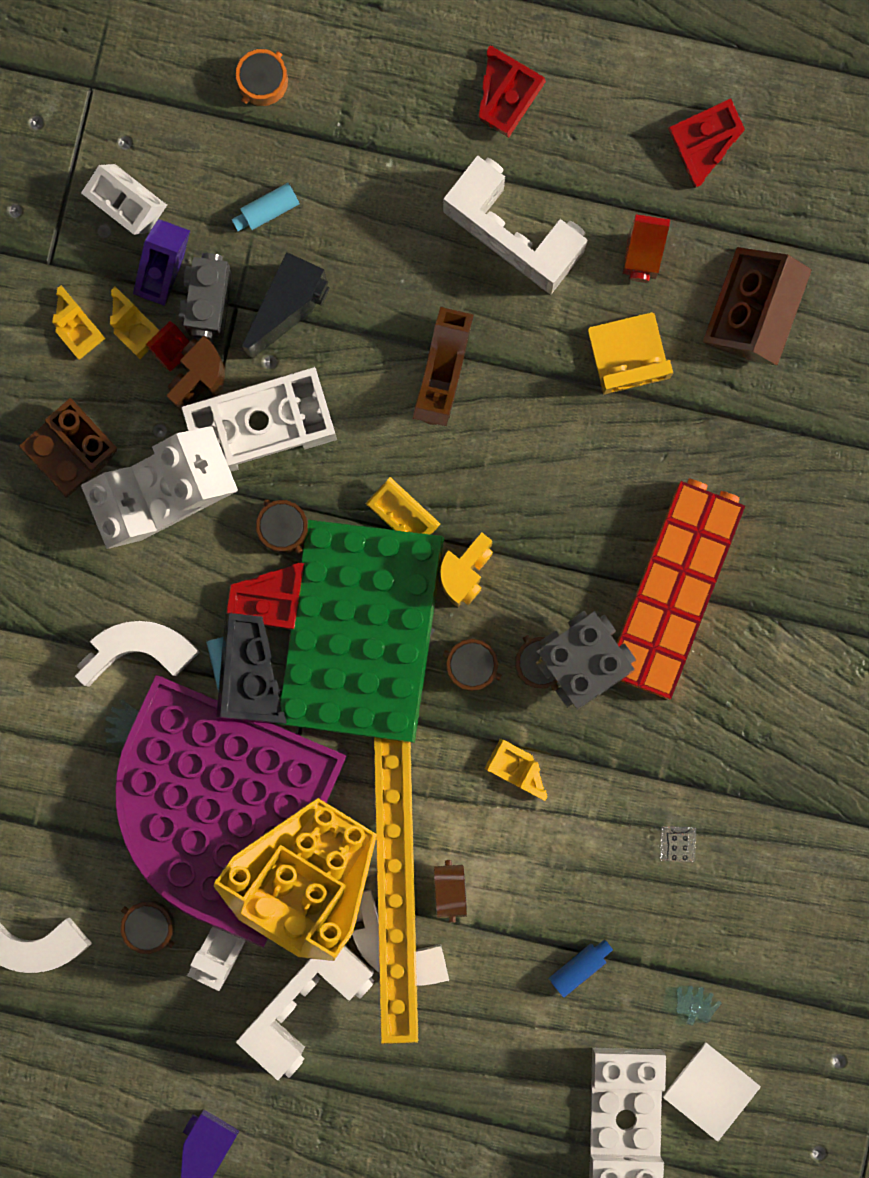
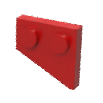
[479,45,546,138]
[668,98,745,188]
[227,563,304,629]

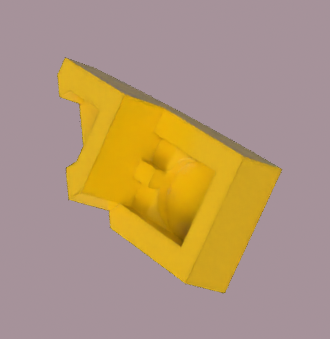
[52,285,106,360]
[110,287,160,359]
[484,738,548,801]

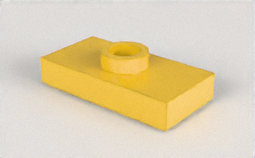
[365,477,440,535]

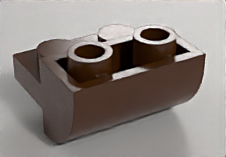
[166,336,225,414]
[19,398,117,498]

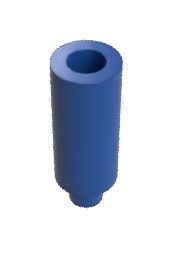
[548,939,613,998]

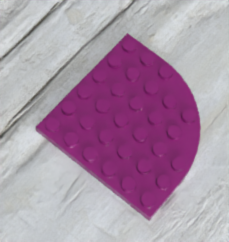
[116,675,346,948]

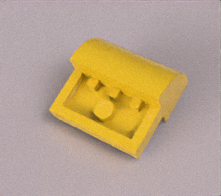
[441,532,493,607]

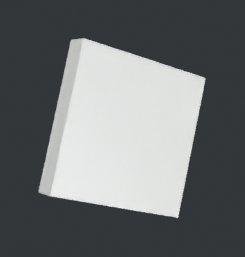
[662,1042,761,1141]

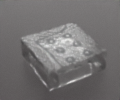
[659,826,696,862]

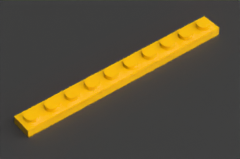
[374,737,418,1044]

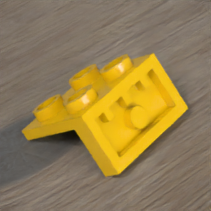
[588,312,673,395]

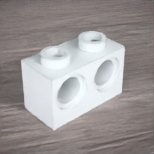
[81,164,167,234]

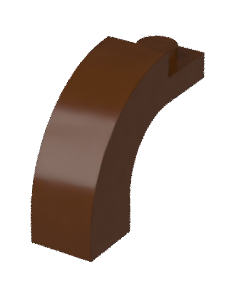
[413,307,474,426]

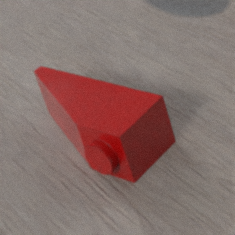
[622,214,670,283]

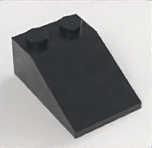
[242,252,330,359]

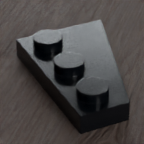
[216,613,287,724]

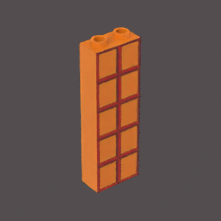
[617,478,745,700]

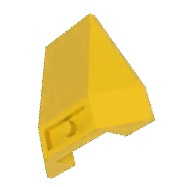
[214,798,377,961]

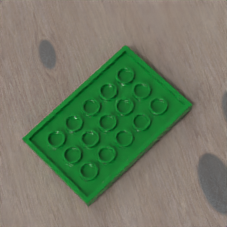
[277,520,444,743]

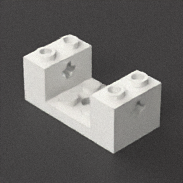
[443,156,588,295]
[182,367,337,472]
[81,426,238,549]
[236,944,375,1080]
[589,1048,666,1178]

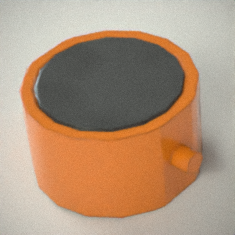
[236,49,288,106]

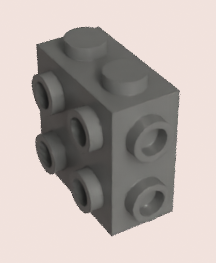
[179,253,233,344]
[536,611,636,710]

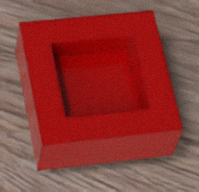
[145,321,189,372]

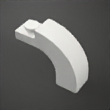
[75,621,200,687]
[352,889,449,986]
[0,918,92,973]
[187,927,245,991]

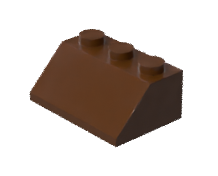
[703,247,812,366]

